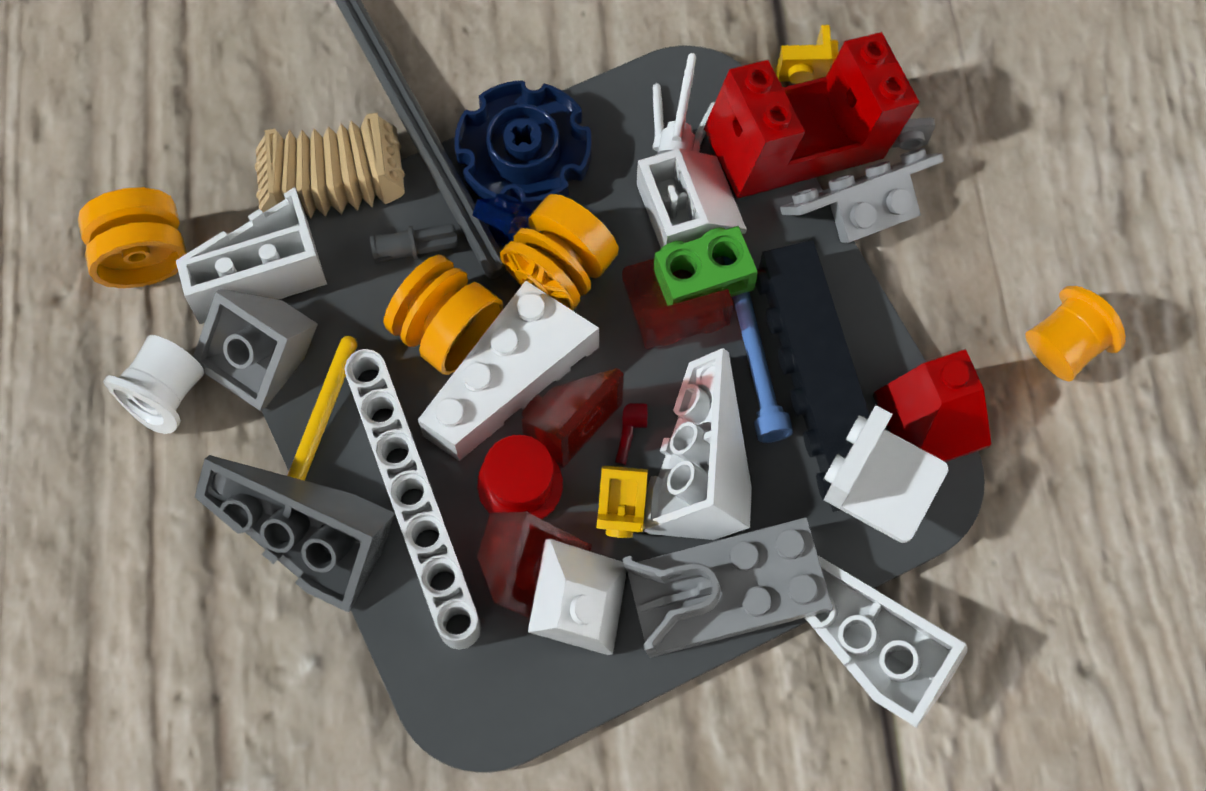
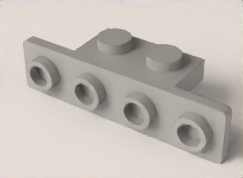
[780,148,944,243]

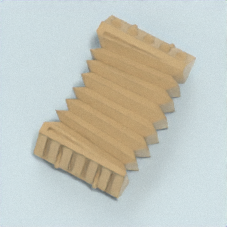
[255,112,405,219]

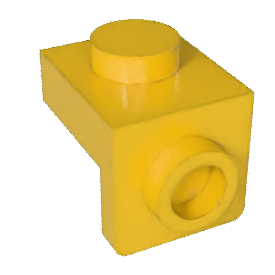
[777,25,838,84]
[596,465,648,538]

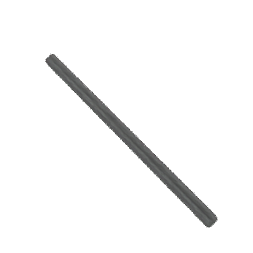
[335,0,507,279]

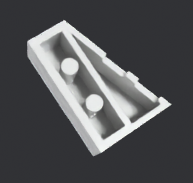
[176,187,327,324]

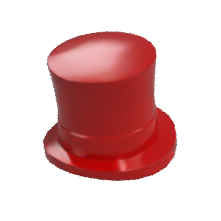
[477,435,563,526]

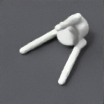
[652,53,715,155]

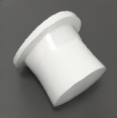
[103,335,204,434]

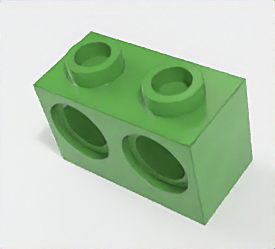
[654,226,758,316]

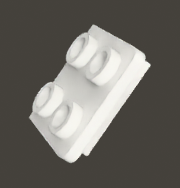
[824,405,948,543]

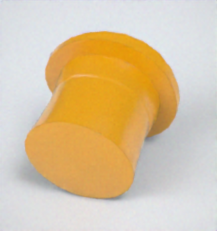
[1025,286,1126,382]

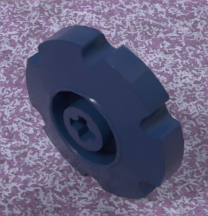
[455,80,592,212]

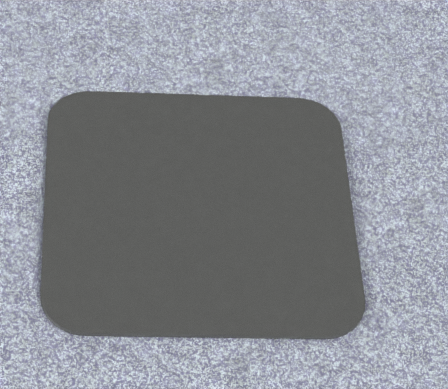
[261,46,985,773]

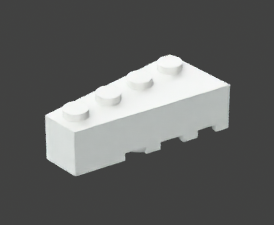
[418,281,599,461]

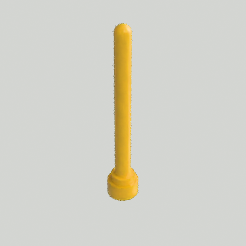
[287,336,358,481]

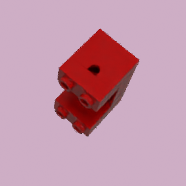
[704,32,920,199]

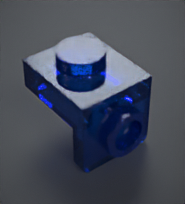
[472,194,534,246]

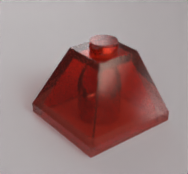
[521,368,624,468]
[477,512,592,618]

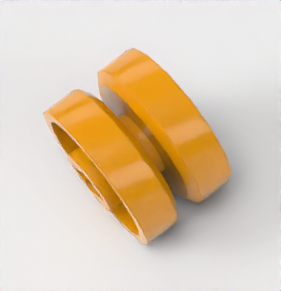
[78,187,187,288]

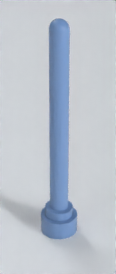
[723,256,793,443]

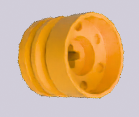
[500,194,619,310]
[383,254,503,375]

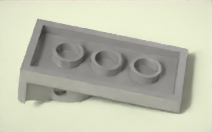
[623,517,832,658]

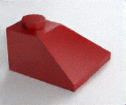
[873,349,992,462]

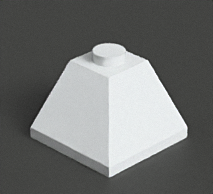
[528,539,627,655]

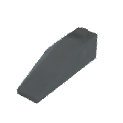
[195,455,395,613]

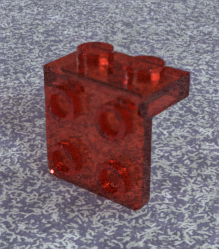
[622,259,734,349]

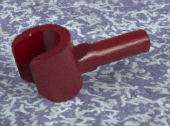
[615,403,648,465]

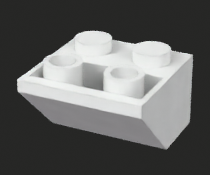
[637,148,747,248]

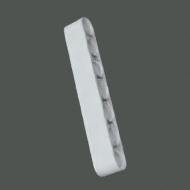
[345,349,481,650]

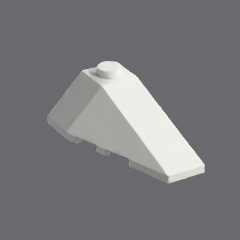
[643,348,752,540]
[805,556,968,728]

